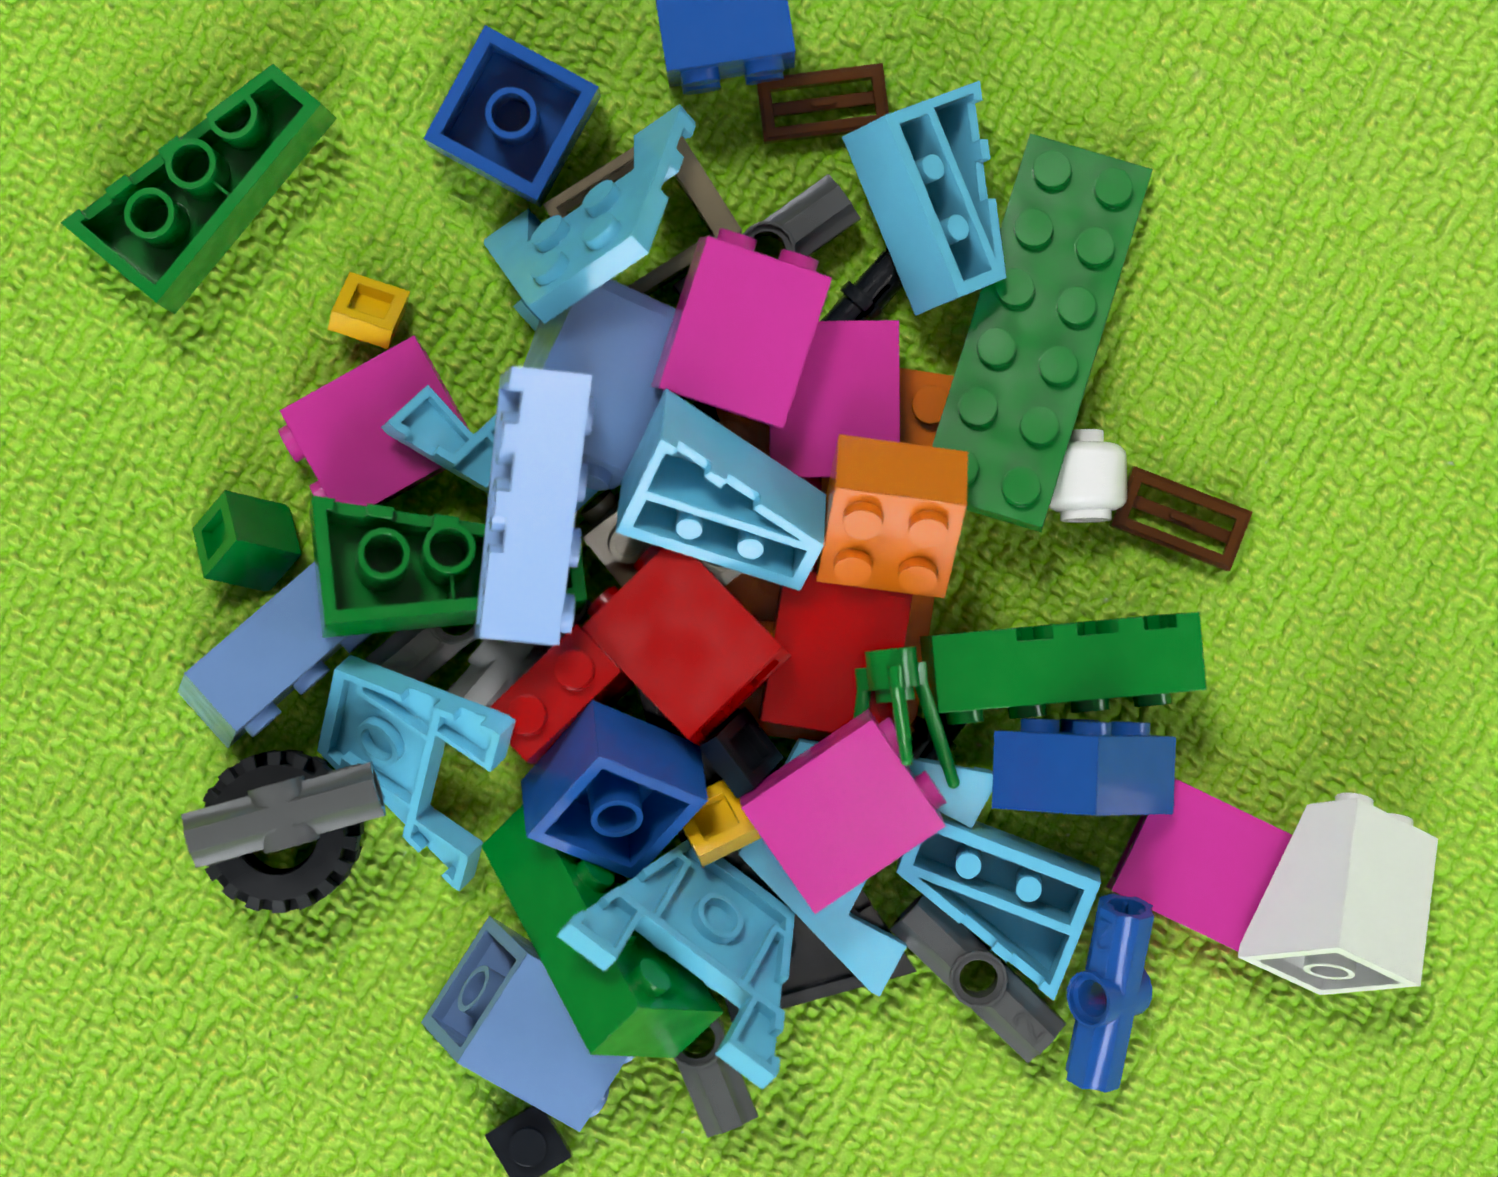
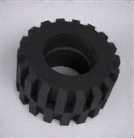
[202,749,364,913]

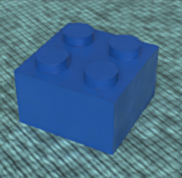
[656,0,796,95]
[423,25,601,208]
[521,700,708,879]
[992,718,1176,816]

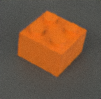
[816,434,968,599]

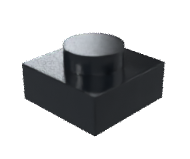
[699,706,784,798]
[484,1105,573,1177]

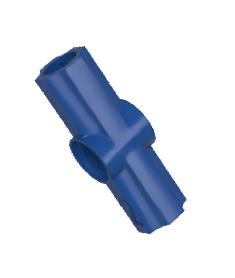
[1065,893,1155,1093]

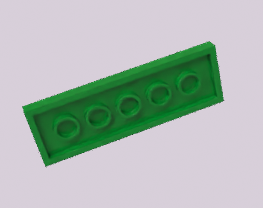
[932,133,1153,533]

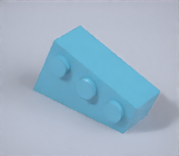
[842,81,1006,316]
[616,388,826,591]
[896,812,1101,1001]

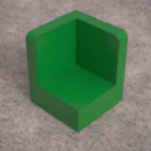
[192,490,302,592]

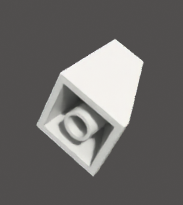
[1238,793,1438,995]

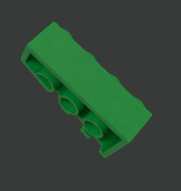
[61,64,337,314]
[309,495,587,638]
[920,612,1207,725]
[481,804,724,1058]

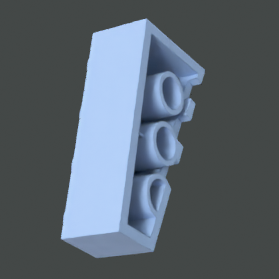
[474,366,594,646]

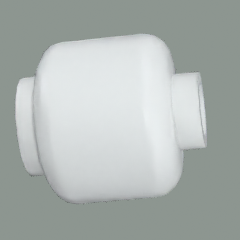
[1049,429,1127,523]

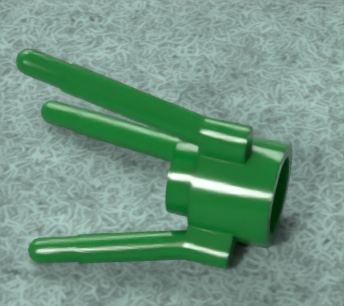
[853,646,960,789]

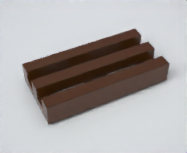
[757,63,889,144]
[1109,466,1253,572]

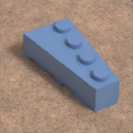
[177,562,373,748]

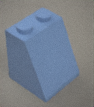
[523,279,676,491]
[421,916,635,1132]

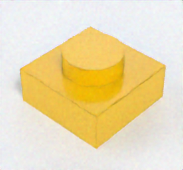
[327,272,410,349]
[682,780,761,867]

